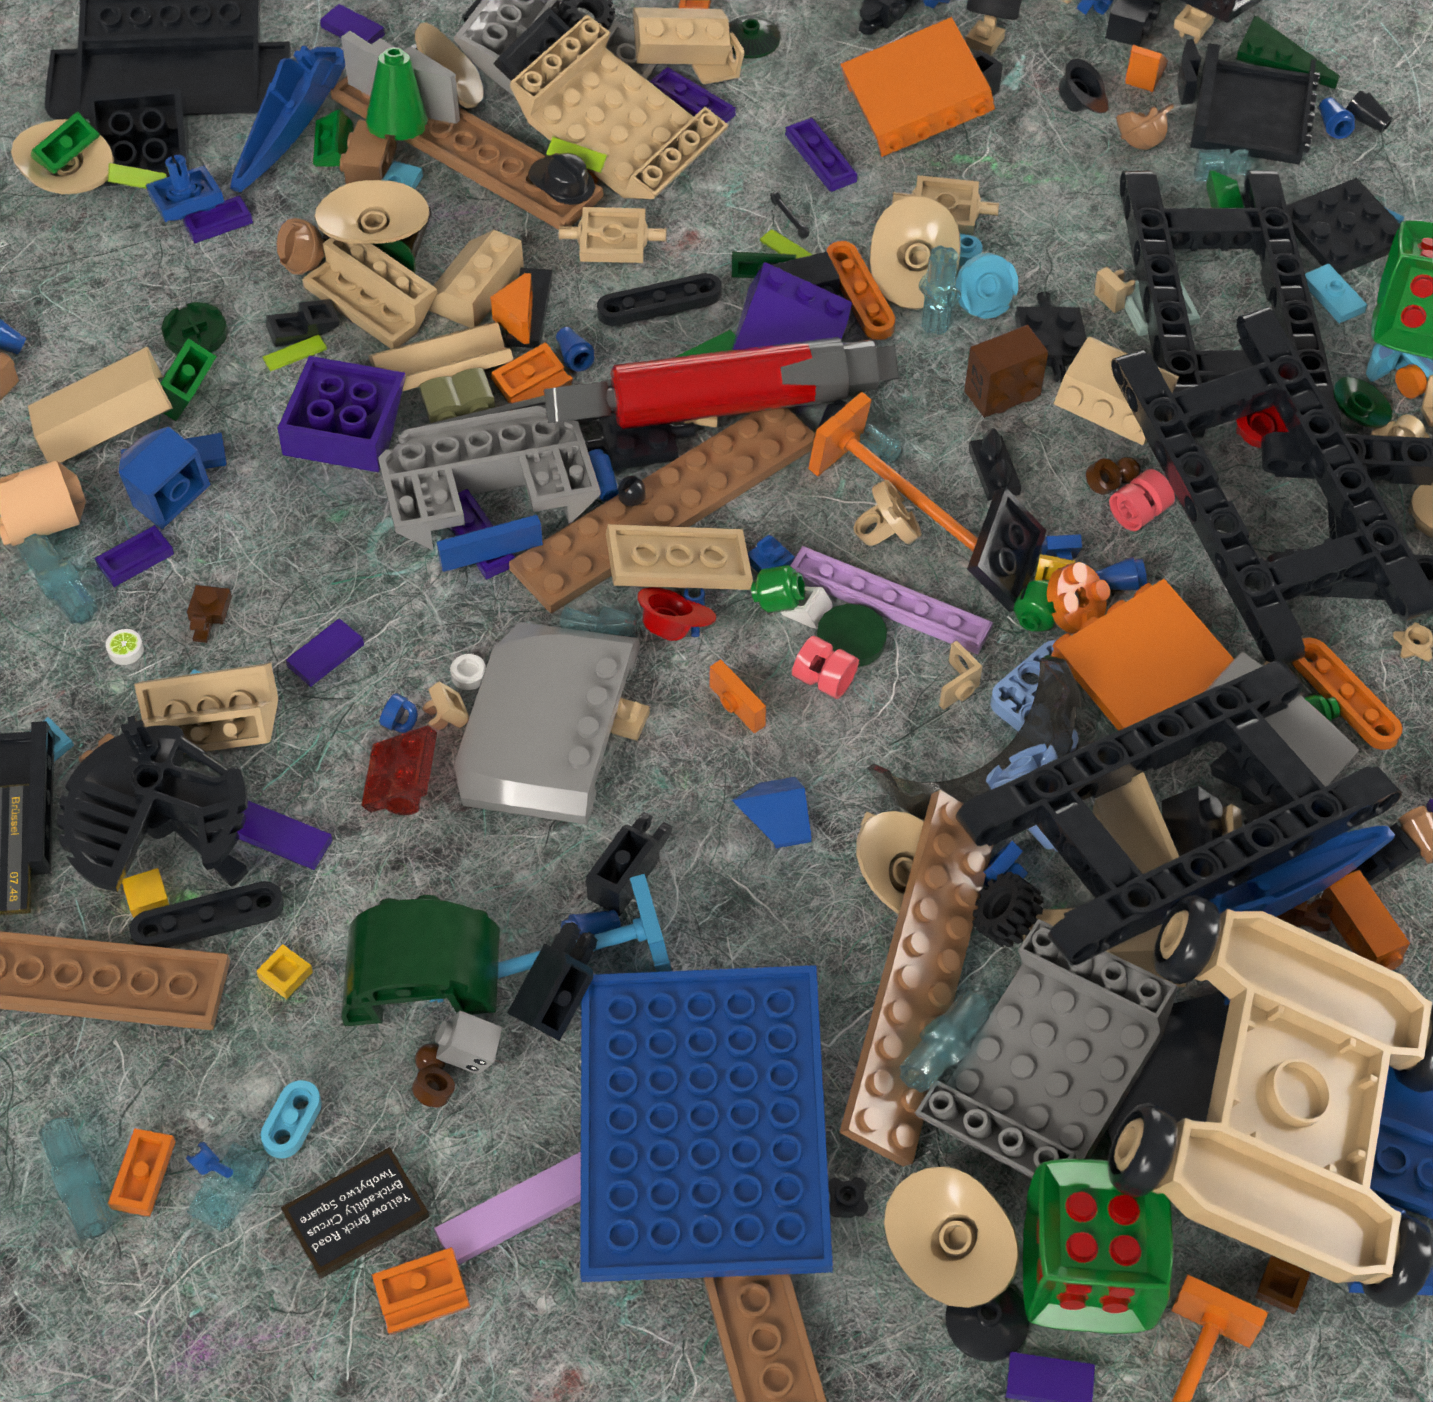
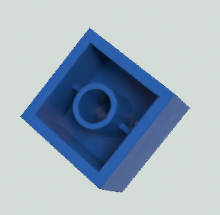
[119,427,211,530]

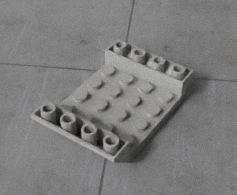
[915,919,1178,1178]

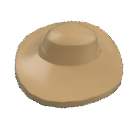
[415,22,484,108]
[11,119,114,194]
[314,180,430,244]
[870,196,960,310]
[856,811,924,915]
[884,1166,1019,1308]

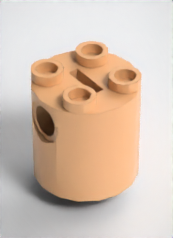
[0,460,86,546]

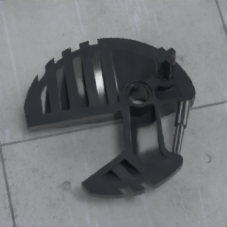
[57,716,248,892]

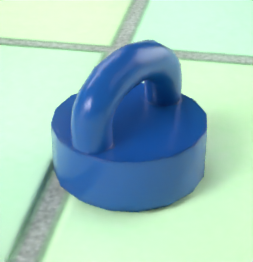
[379,693,418,733]

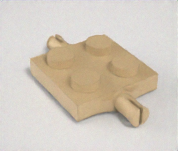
[892,175,999,235]
[559,207,667,263]

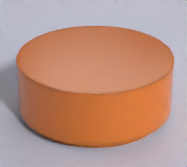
[1395,364,1427,399]

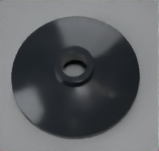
[945,1286,1029,1362]

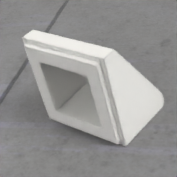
[780,587,833,629]

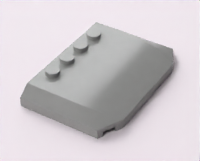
[454,622,640,824]

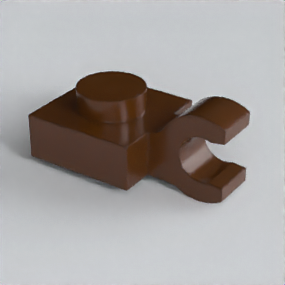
[187,585,232,643]
[1276,899,1333,932]
[1255,1255,1311,1315]

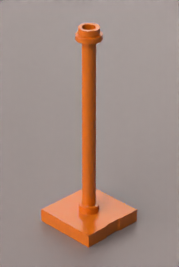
[808,392,978,551]
[1171,1274,1268,1402]

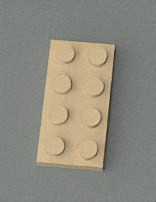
[606,524,753,590]

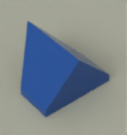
[732,777,812,849]

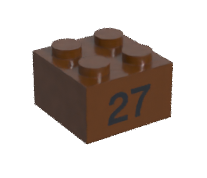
[964,325,1048,418]

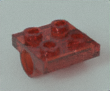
[361,725,437,815]

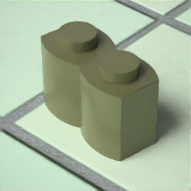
[419,368,495,423]

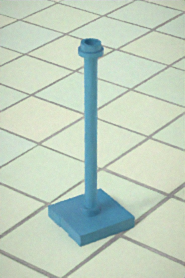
[429,874,672,1003]

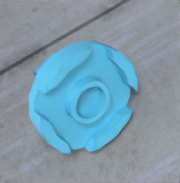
[955,253,1018,319]

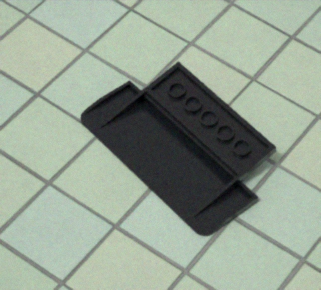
[45,0,291,120]

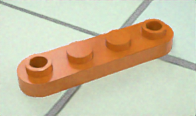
[826,241,895,340]
[1292,638,1402,750]

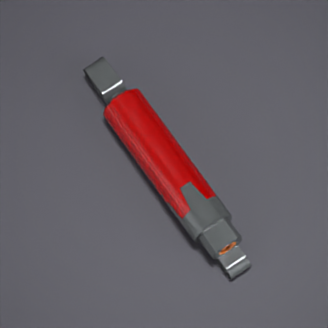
[543,337,899,429]

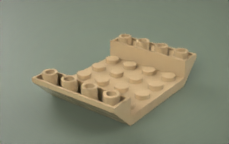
[510,15,728,199]

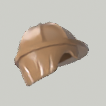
[1116,103,1174,150]
[277,218,325,275]

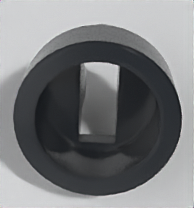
[618,476,646,506]

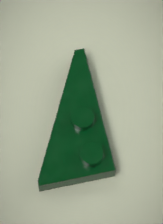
[1236,16,1340,89]

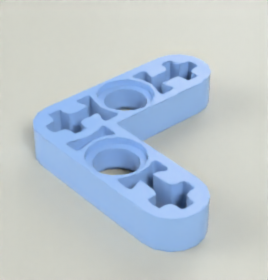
[990,640,1079,758]

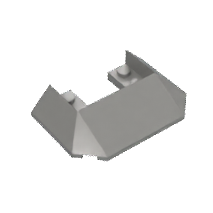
[378,406,600,550]

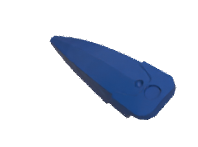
[230,46,345,192]
[1209,826,1395,917]

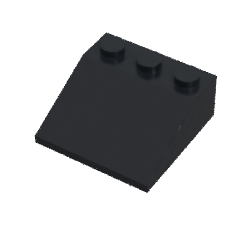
[87,88,189,187]

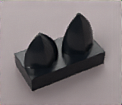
[968,428,1022,501]

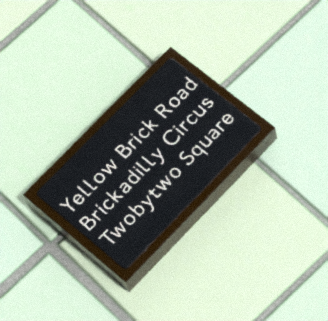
[281,1147,429,1279]

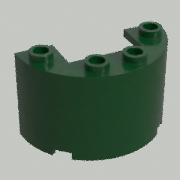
[341,894,500,1027]

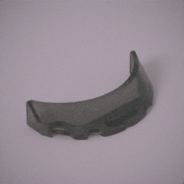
[867,655,1081,820]

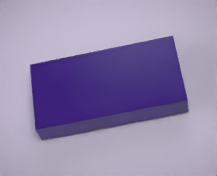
[320,4,385,44]
[182,195,253,244]
[94,525,174,587]
[285,618,364,687]
[1005,1352,1095,1402]

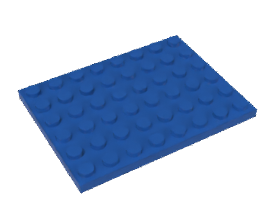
[580,965,833,1282]

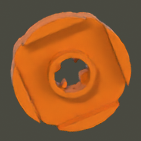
[1047,562,1110,634]

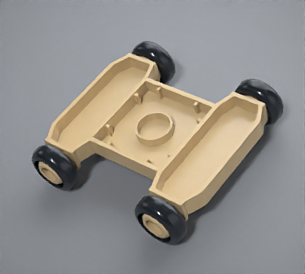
[1107,895,1433,1308]

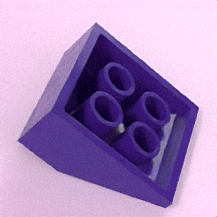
[732,262,852,350]
[277,356,405,473]

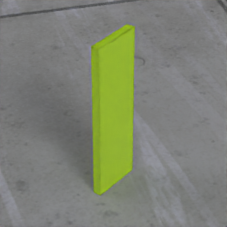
[546,136,607,173]
[108,163,166,189]
[759,229,813,259]
[262,335,327,372]

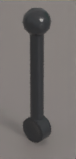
[770,191,810,238]

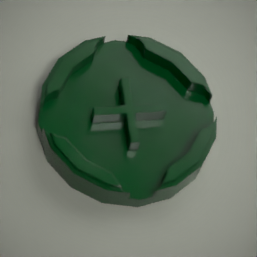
[161,302,228,354]
[817,604,887,667]

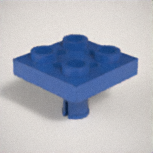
[146,155,225,222]

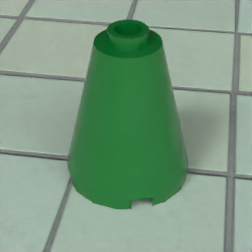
[366,47,428,140]

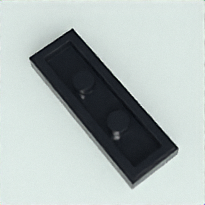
[507,267,553,348]

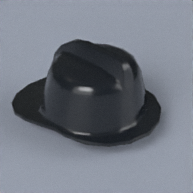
[1058,58,1109,114]
[528,153,595,205]

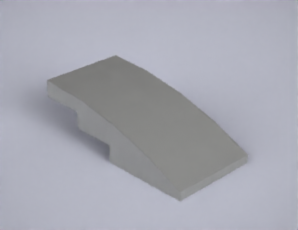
[341,31,460,124]
[1204,652,1359,787]

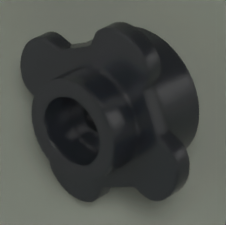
[828,1177,869,1218]

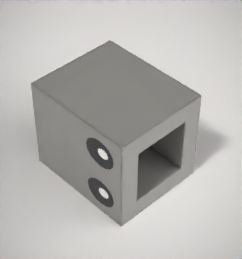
[435,1011,503,1075]

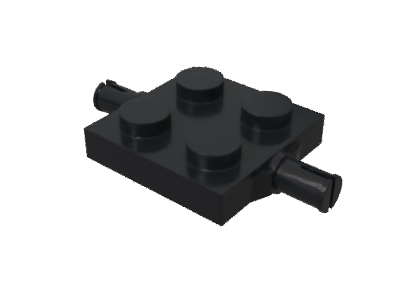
[1014,291,1087,382]
[585,413,695,471]

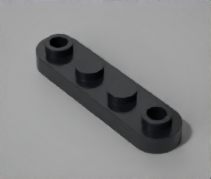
[597,273,722,326]
[130,881,284,948]

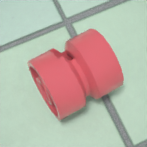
[1109,469,1175,531]
[792,635,859,699]

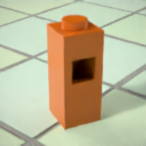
[1320,870,1410,970]

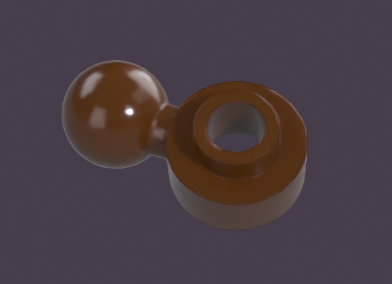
[1086,457,1141,495]
[412,1043,455,1107]

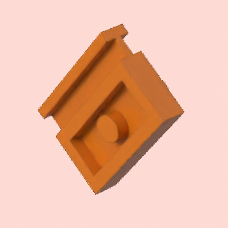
[491,342,573,403]
[372,1247,471,1335]

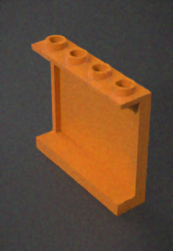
[840,17,995,157]
[1048,579,1234,731]

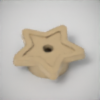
[1393,622,1433,662]

